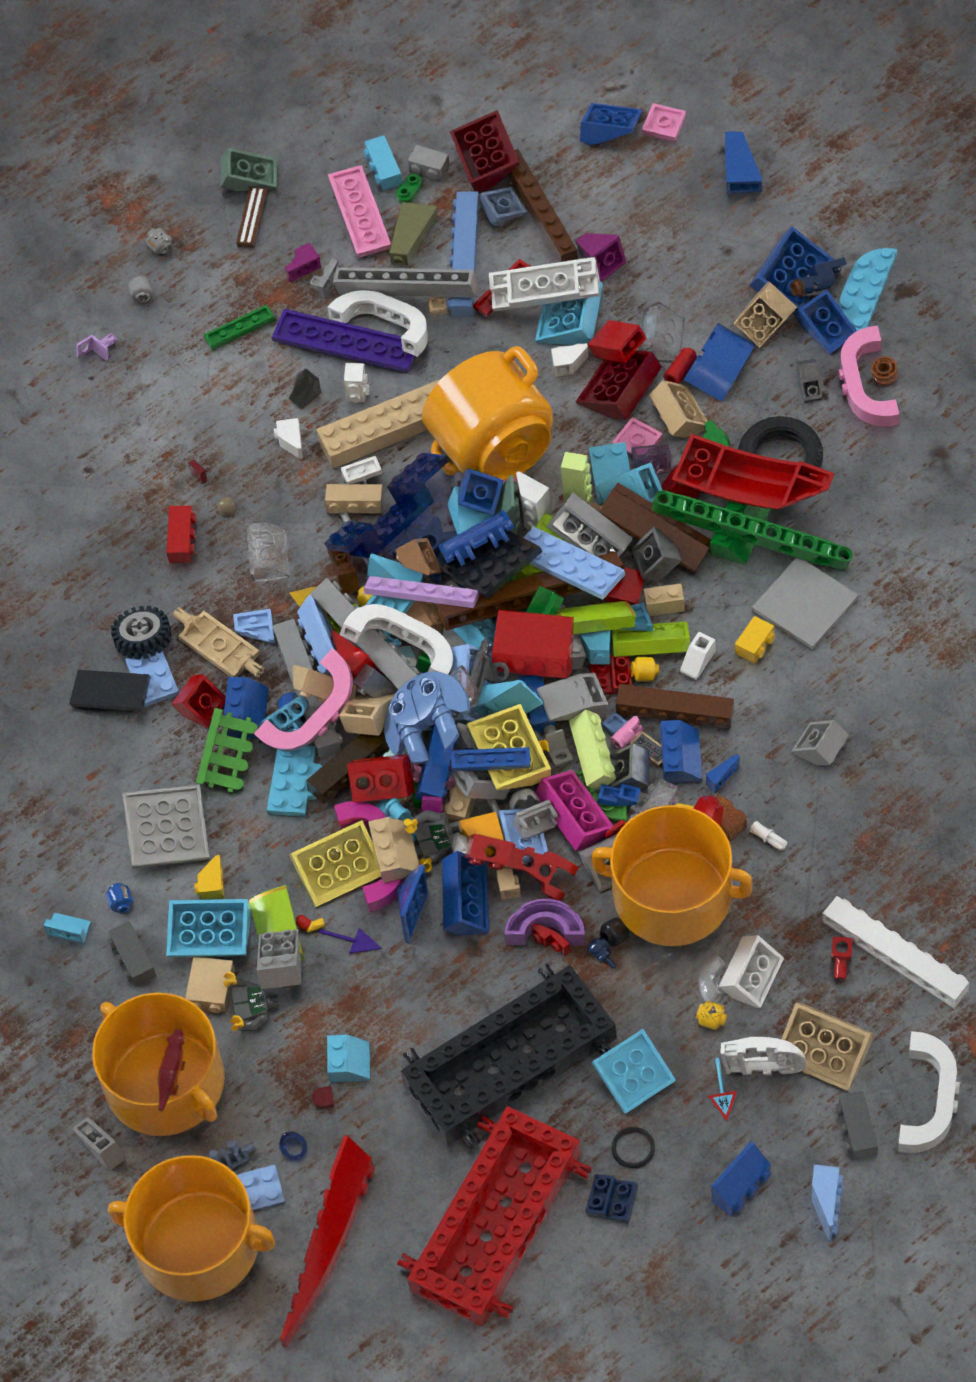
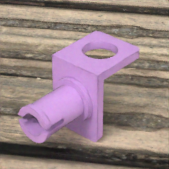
[76,333,117,361]

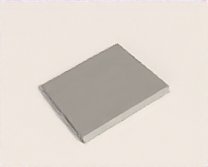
[752,558,859,650]
[122,784,210,869]

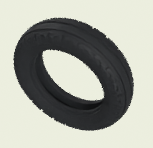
[738,416,823,468]

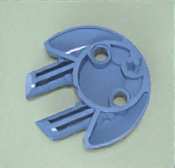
[384,672,470,764]

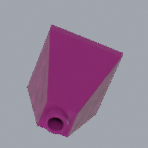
[575,233,627,282]

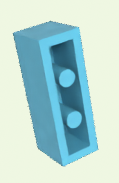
[363,135,402,191]

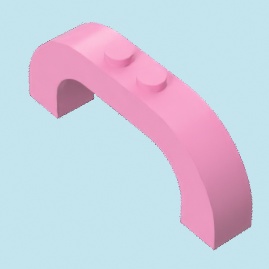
[838,326,899,426]
[254,648,353,751]

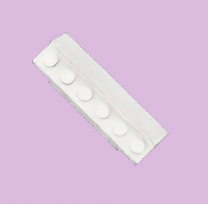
[489,257,600,312]

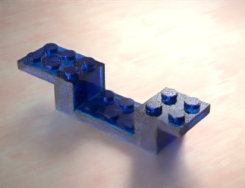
[324,452,449,558]

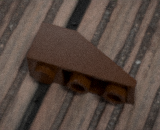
[327,544,360,594]

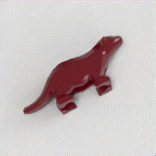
[158,1029,186,1111]

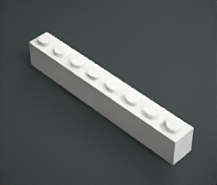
[822,896,969,1008]

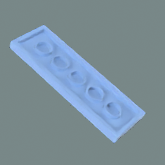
[523,527,625,600]

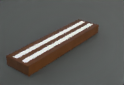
[236,187,267,248]

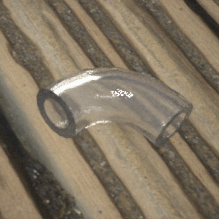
[697,954,726,1004]

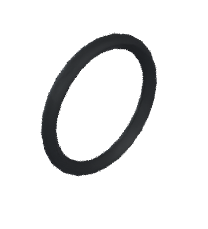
[611,1127,655,1167]

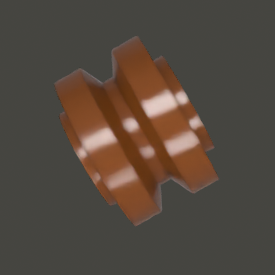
[871,356,898,386]

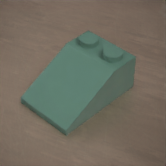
[220,147,277,191]

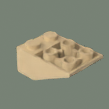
[733,282,797,348]
[339,694,395,735]

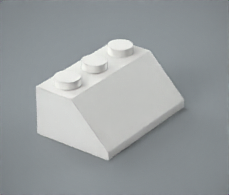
[516,471,552,531]
[719,935,784,1008]

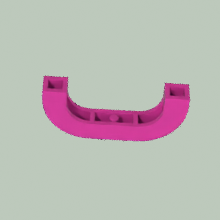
[334,801,405,912]

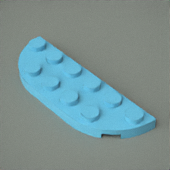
[839,248,897,331]

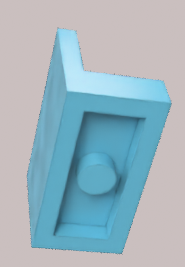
[44,913,91,943]

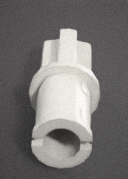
[750,821,787,850]

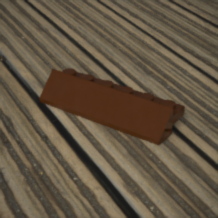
[599,483,711,573]

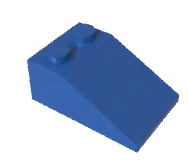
[793,289,857,354]

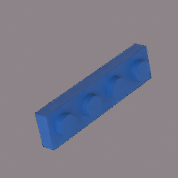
[451,747,530,771]

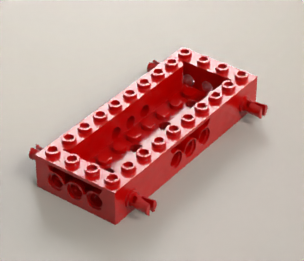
[397,1106,592,1327]

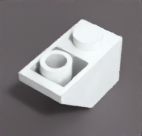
[551,343,588,377]
[680,632,716,680]

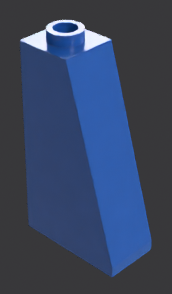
[725,131,762,193]

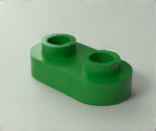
[396,174,422,204]

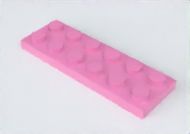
[328,165,391,258]

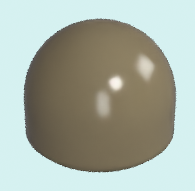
[217,497,236,516]

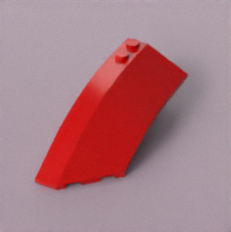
[672,434,835,509]

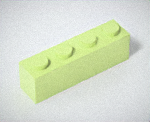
[561,452,593,503]
[569,710,616,791]

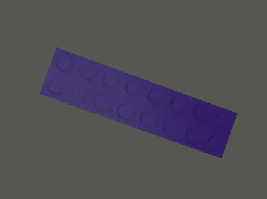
[272,309,415,373]

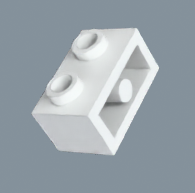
[344,363,370,403]

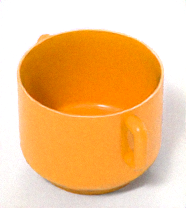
[422,346,553,481]
[592,805,752,946]
[92,993,225,1136]
[108,1155,275,1302]

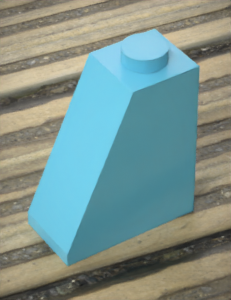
[579,630,611,664]

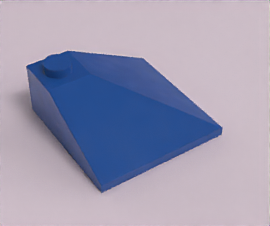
[580,103,643,145]
[397,865,429,944]

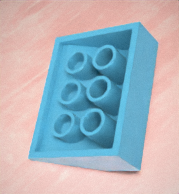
[535,281,603,345]
[166,899,251,957]

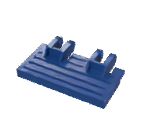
[437,510,515,566]

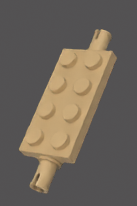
[173,607,264,677]

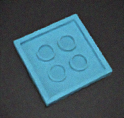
[592,1029,676,1114]

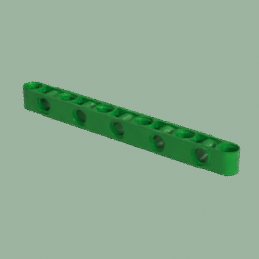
[652,490,853,570]

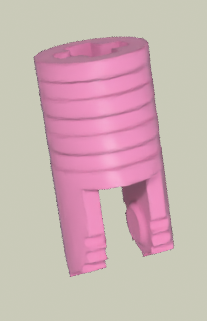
[610,716,644,750]

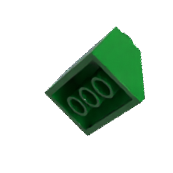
[710,501,771,565]

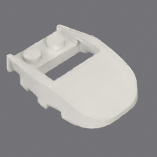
[721,1037,806,1076]

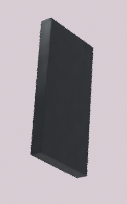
[69,670,151,711]

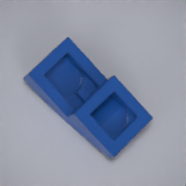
[597,783,641,806]

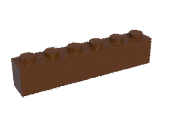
[616,684,734,728]

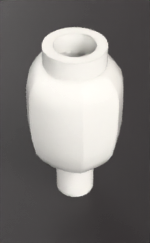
[451,833,469,854]

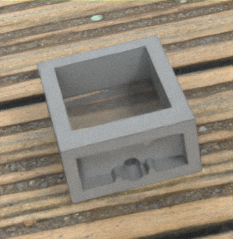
[451,770,510,800]

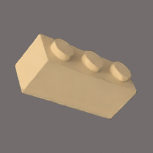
[325,484,384,514]

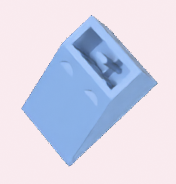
[812,1165,843,1242]

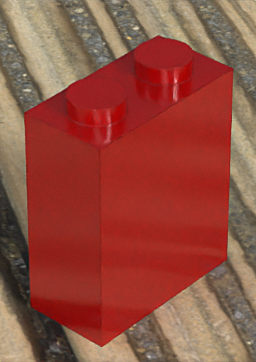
[587,320,647,363]

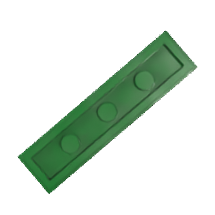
[203,305,276,350]

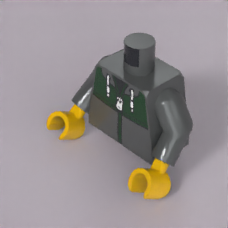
[404,810,462,873]
[223,972,279,1031]

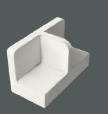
[341,456,382,484]

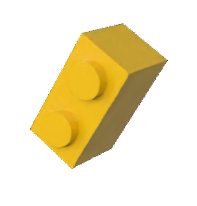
[735,616,775,664]

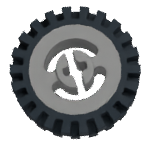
[111,606,172,659]

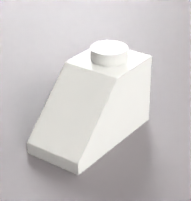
[274,418,303,459]

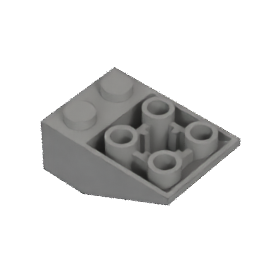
[537,673,608,721]
[257,929,301,989]

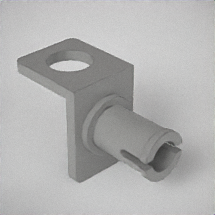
[544,725,573,767]

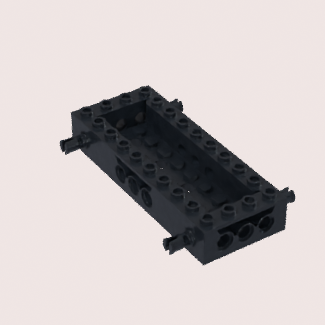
[401,964,617,1149]

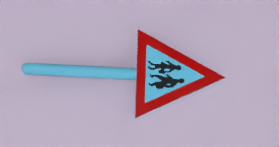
[708,1058,738,1122]

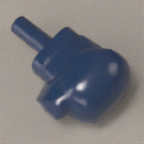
[587,938,617,969]

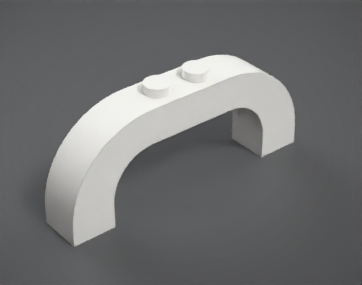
[328,290,428,357]
[339,604,453,674]
[898,1031,960,1153]

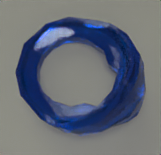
[279,1132,308,1160]

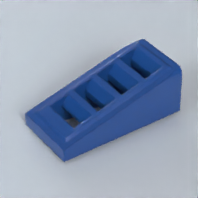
[706,754,740,793]

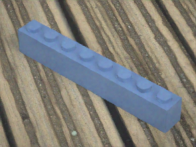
[447,192,479,317]

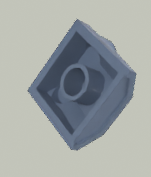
[480,187,528,227]

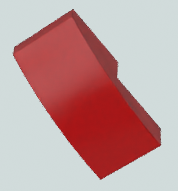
[532,924,571,957]

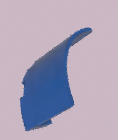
[684,323,755,401]

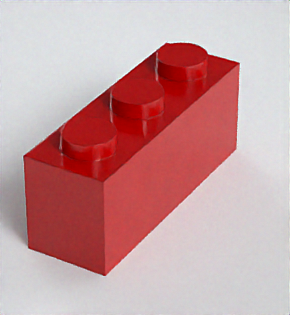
[166,505,196,563]

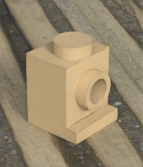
[496,867,521,900]

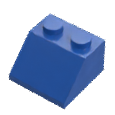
[458,468,504,516]

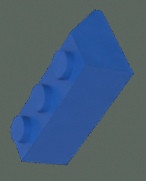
[224,677,269,739]
[660,720,702,783]
[711,1141,771,1217]

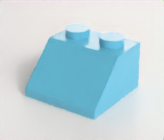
[327,1035,370,1083]

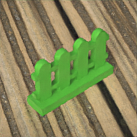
[196,708,258,793]

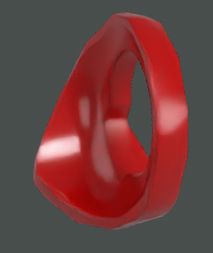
[604,820,627,839]

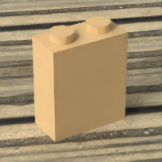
[185,957,235,1013]

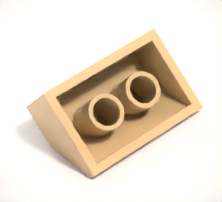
[650,380,707,438]
[293,665,357,703]
[368,817,419,883]

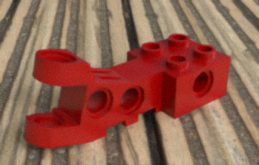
[465,834,579,901]

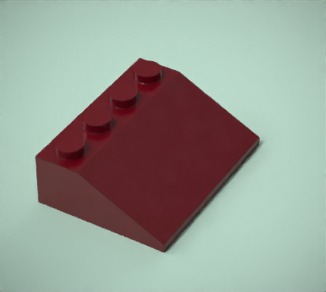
[450,110,520,194]
[576,350,662,420]

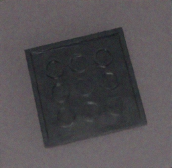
[440,529,542,599]

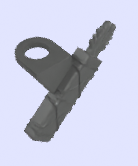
[466,639,509,698]

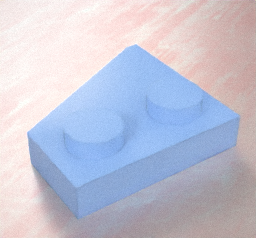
[233,609,275,644]

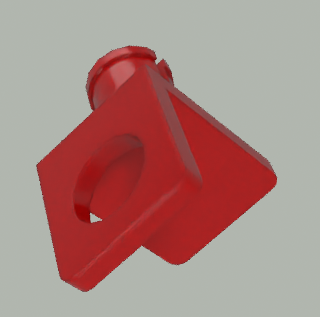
[831,937,853,979]

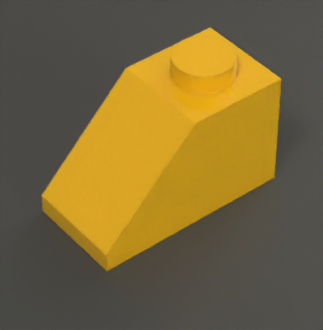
[194,855,224,900]

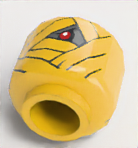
[696,1001,727,1030]

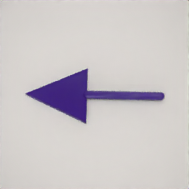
[319,928,382,954]

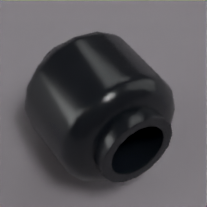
[599,917,629,947]

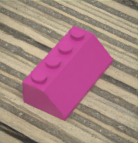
[535,770,613,851]

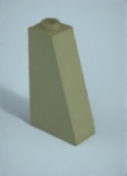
[389,202,438,266]

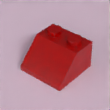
[171,674,226,728]

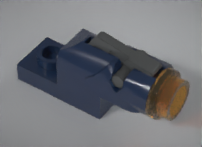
[790,257,847,297]

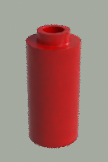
[663,348,697,384]

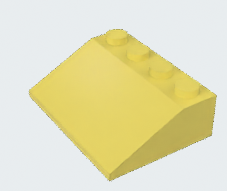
[467,704,551,790]
[289,820,381,907]

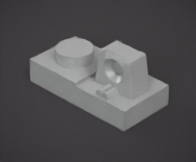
[310,259,339,298]

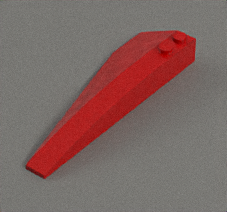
[280,1135,375,1347]

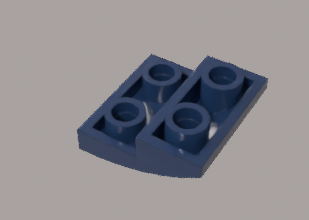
[585,1174,638,1223]

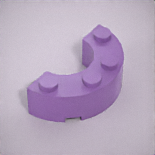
[505,899,586,945]

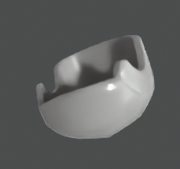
[509,788,541,809]

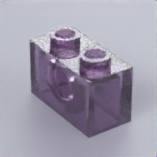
[631,443,671,474]

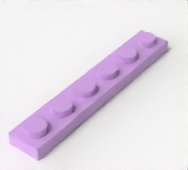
[364,576,479,608]

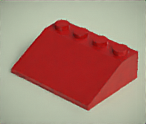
[492,610,574,678]

